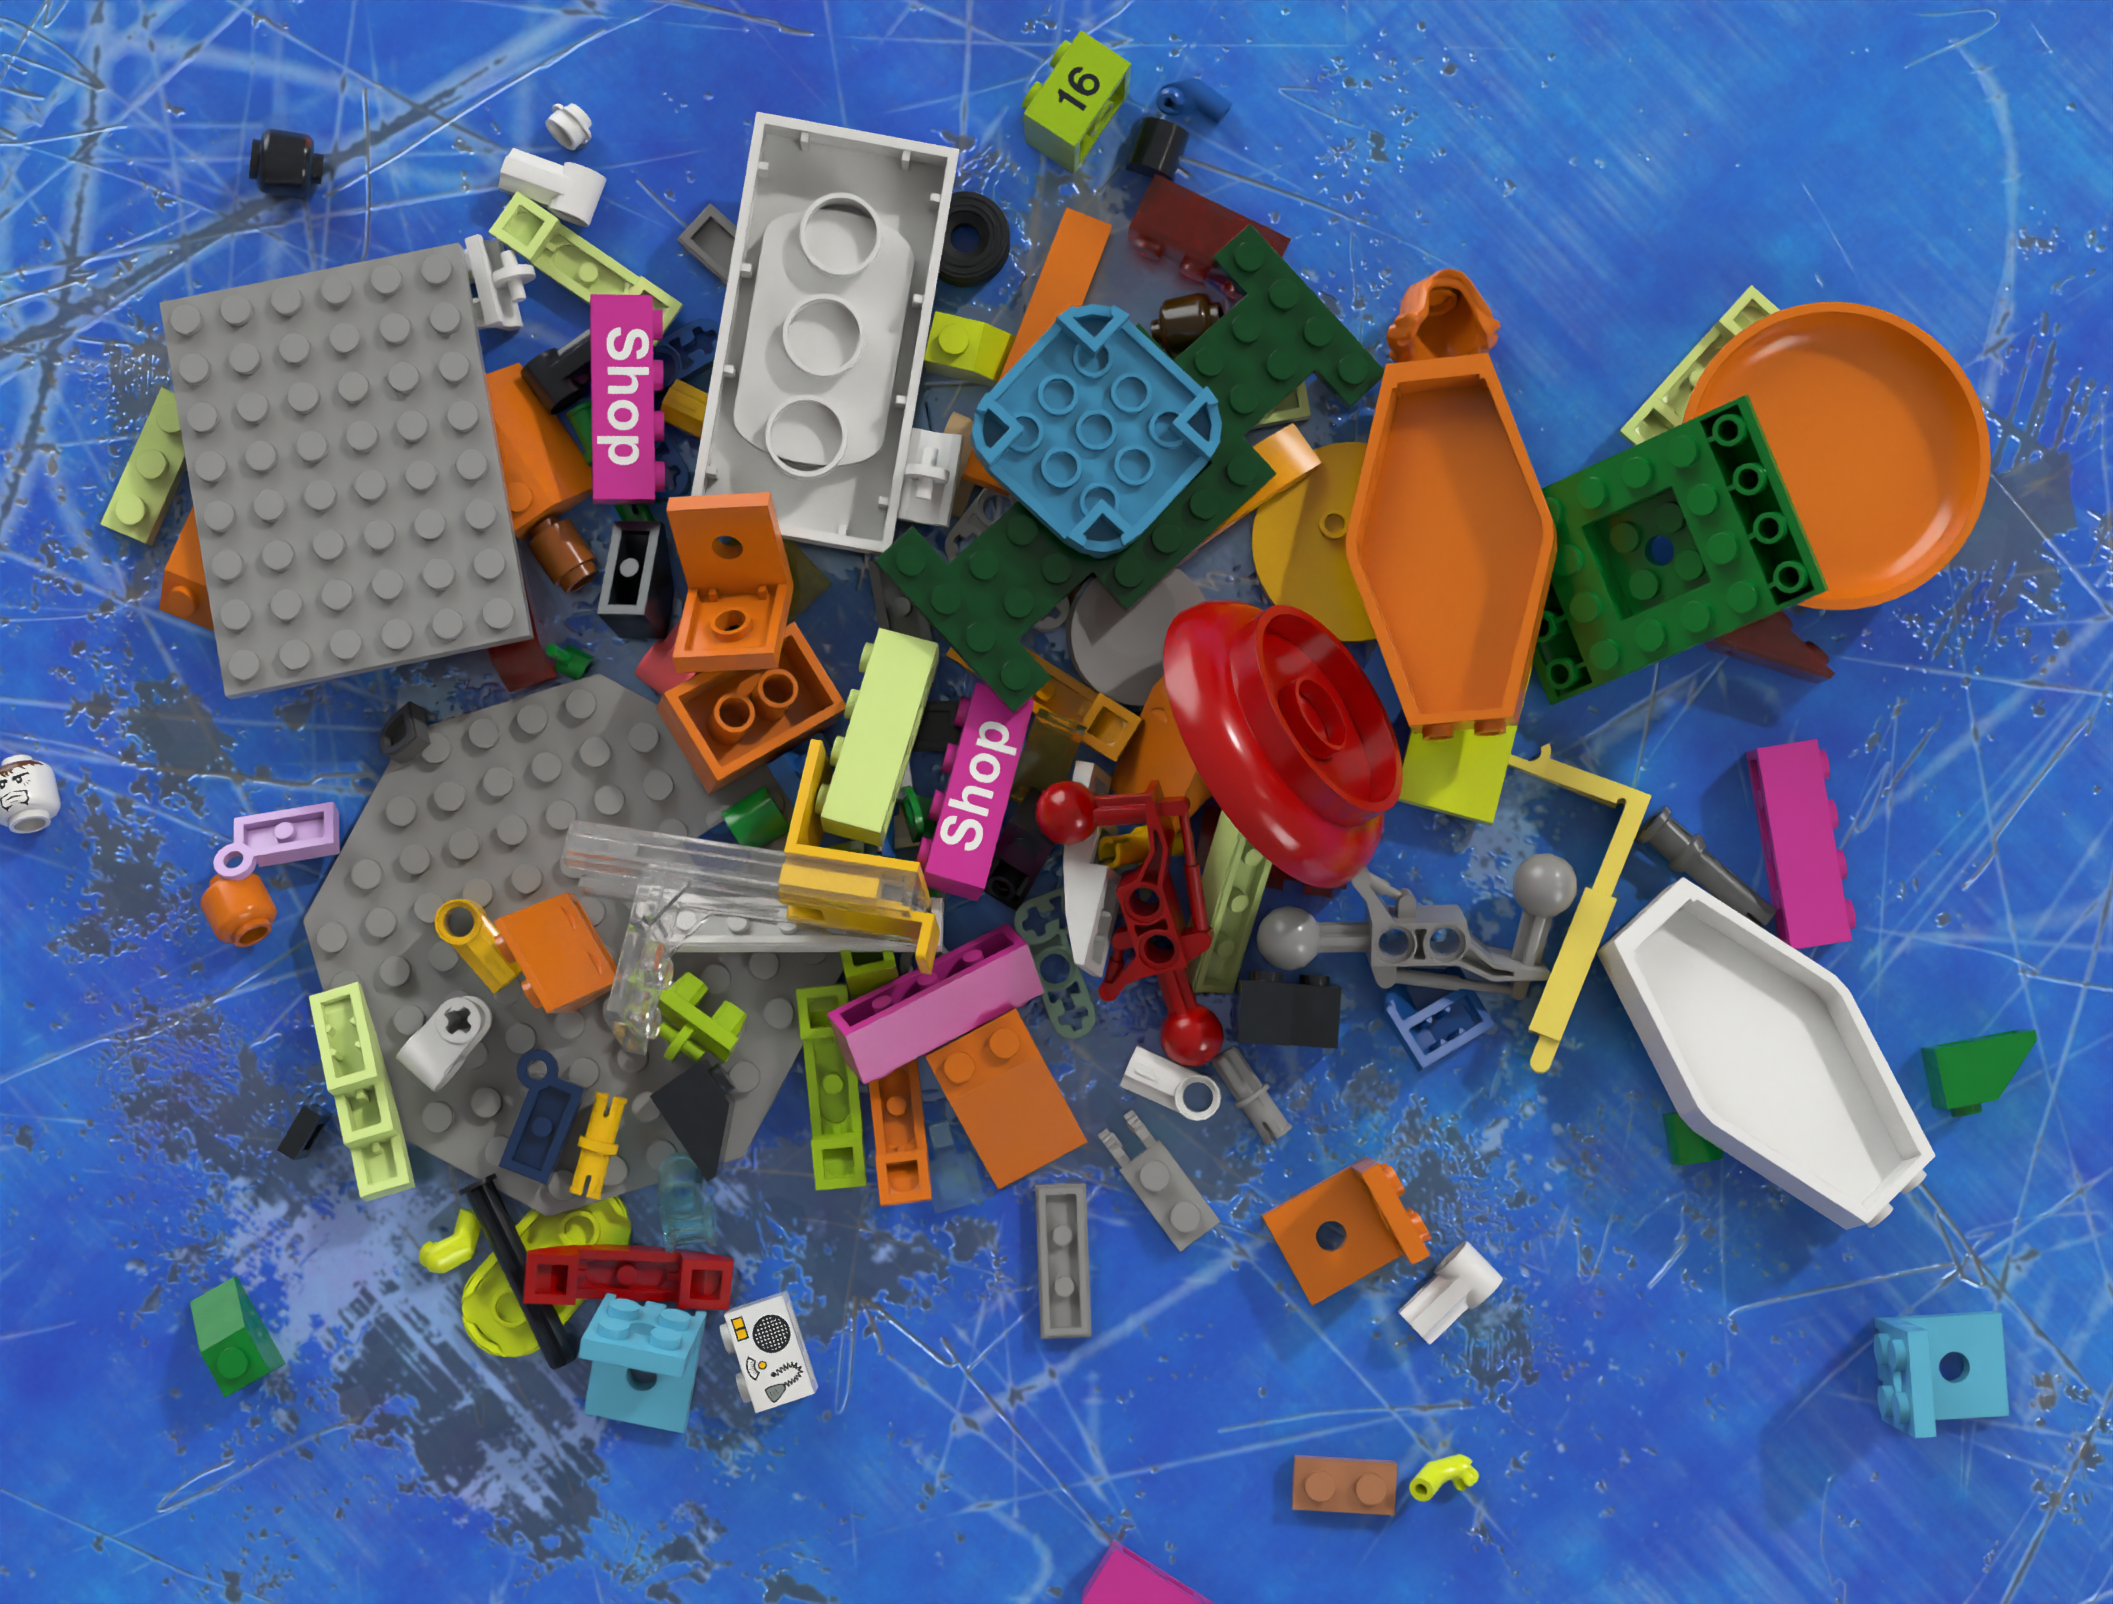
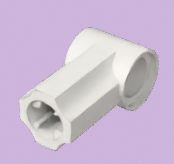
[498,148,607,227]
[1120,1046,1222,1121]
[1398,1241,1503,1345]

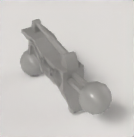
[1256,853,1577,1000]

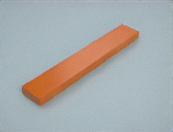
[961,207,1113,497]

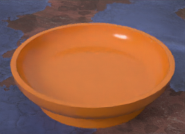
[1682,302,1991,610]

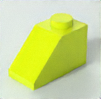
[924,311,1016,387]

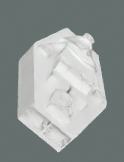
[1596,877,1936,1230]

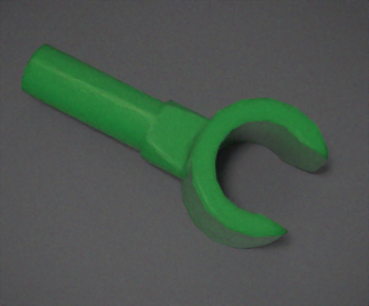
[545,644,595,681]

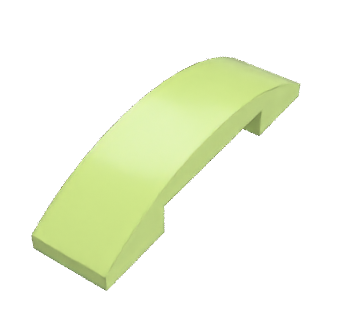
[488,191,683,347]
[1618,285,1781,446]

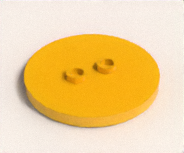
[1251,442,1377,643]

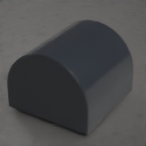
[1126,117,1189,185]

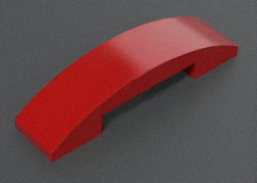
[523,1244,734,1310]

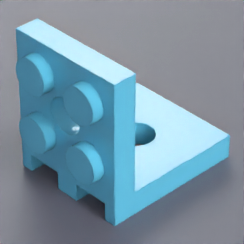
[578,1293,707,1434]
[1874,1311,2009,1438]

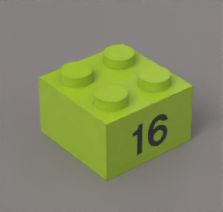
[1021,30,1131,174]

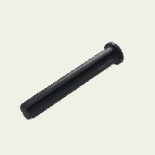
[458,1173,577,1370]

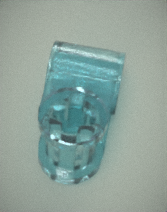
[657,1153,719,1253]

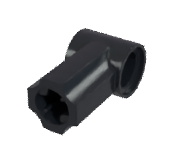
[521,328,591,415]

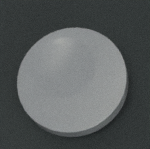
[1066,567,1206,706]

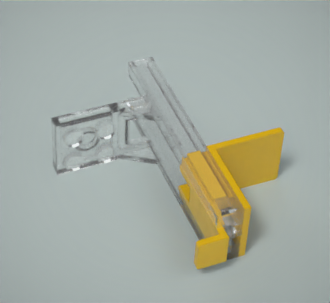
[561,739,940,1055]

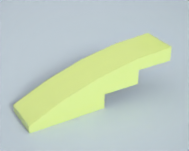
[309,982,415,1202]

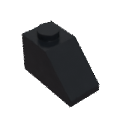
[597,521,674,639]
[650,1060,736,1182]

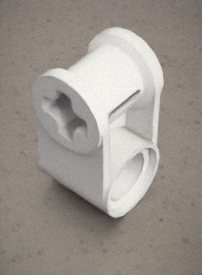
[396,996,493,1092]

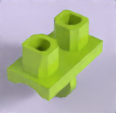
[651,972,747,1064]

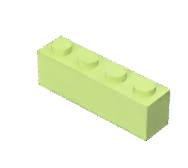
[815,628,939,847]

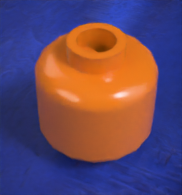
[200,873,277,947]

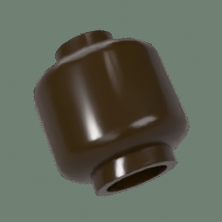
[1151,293,1225,361]

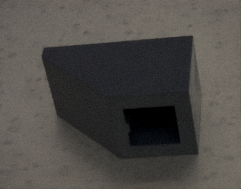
[983,787,1058,911]

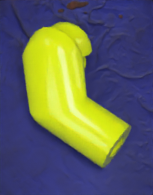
[418,1208,481,1274]
[1409,1454,1479,1502]

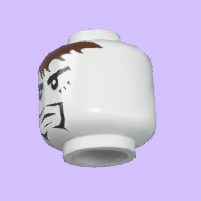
[0,755,61,834]

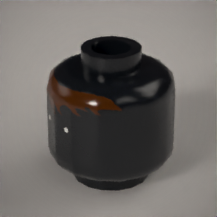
[249,129,324,199]

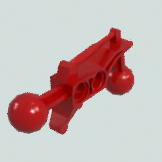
[1036,780,1224,1067]

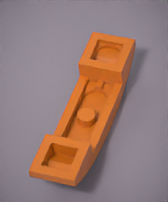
[869,1058,932,1207]

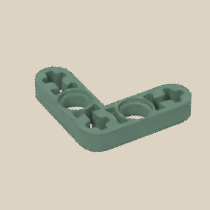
[1014,863,1153,1039]

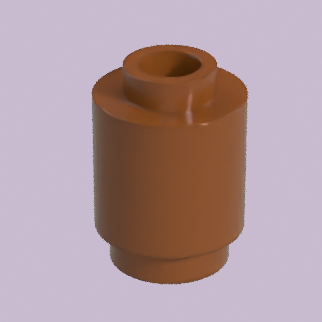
[528,516,599,594]

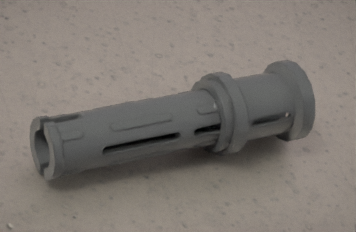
[1635,805,1777,927]

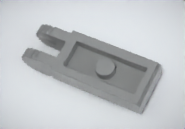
[1098,1110,1221,1252]

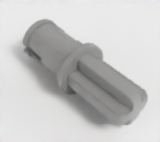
[1213,1047,1292,1145]

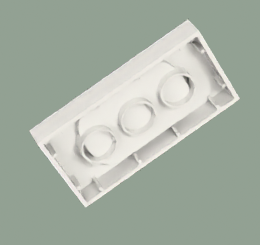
[691,112,959,556]

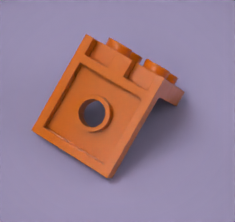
[666,492,794,673]
[1261,1156,1432,1306]

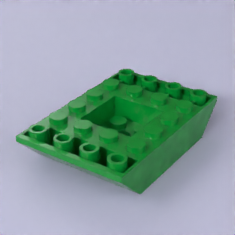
[1533,395,1829,705]

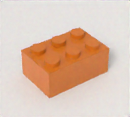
[656,621,846,795]

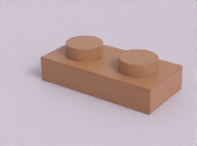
[1291,1455,1397,1515]

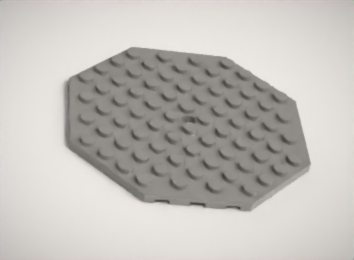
[303,674,844,1217]

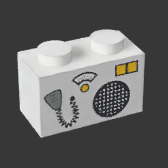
[720,1290,818,1413]

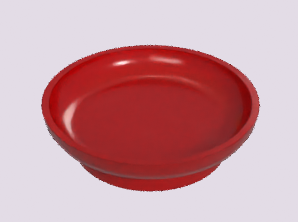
[1163,600,1403,888]

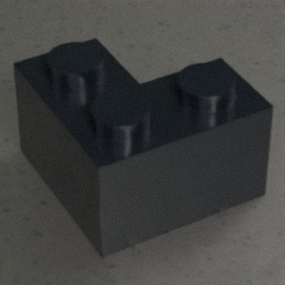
[1233,970,1342,1049]

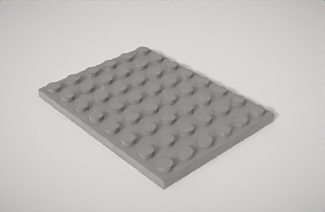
[159,242,534,700]

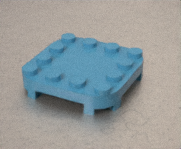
[970,304,1222,559]

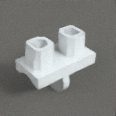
[464,234,536,332]
[897,428,964,528]

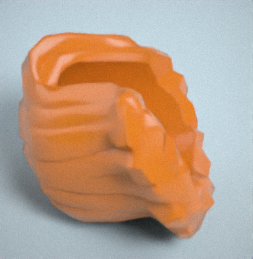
[1386,268,1501,363]

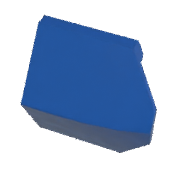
[1382,967,1496,1072]

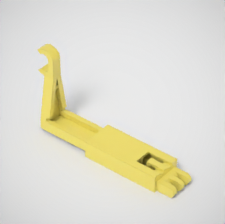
[1508,743,1652,1074]

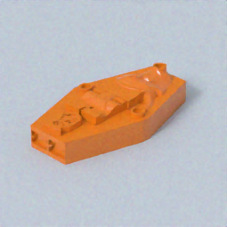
[1345,353,1558,741]

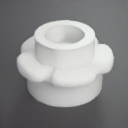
[545,103,592,150]

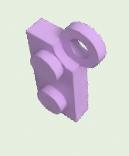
[213,801,340,881]

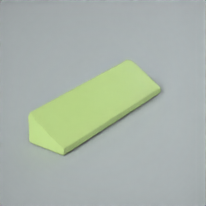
[1186,810,1272,993]

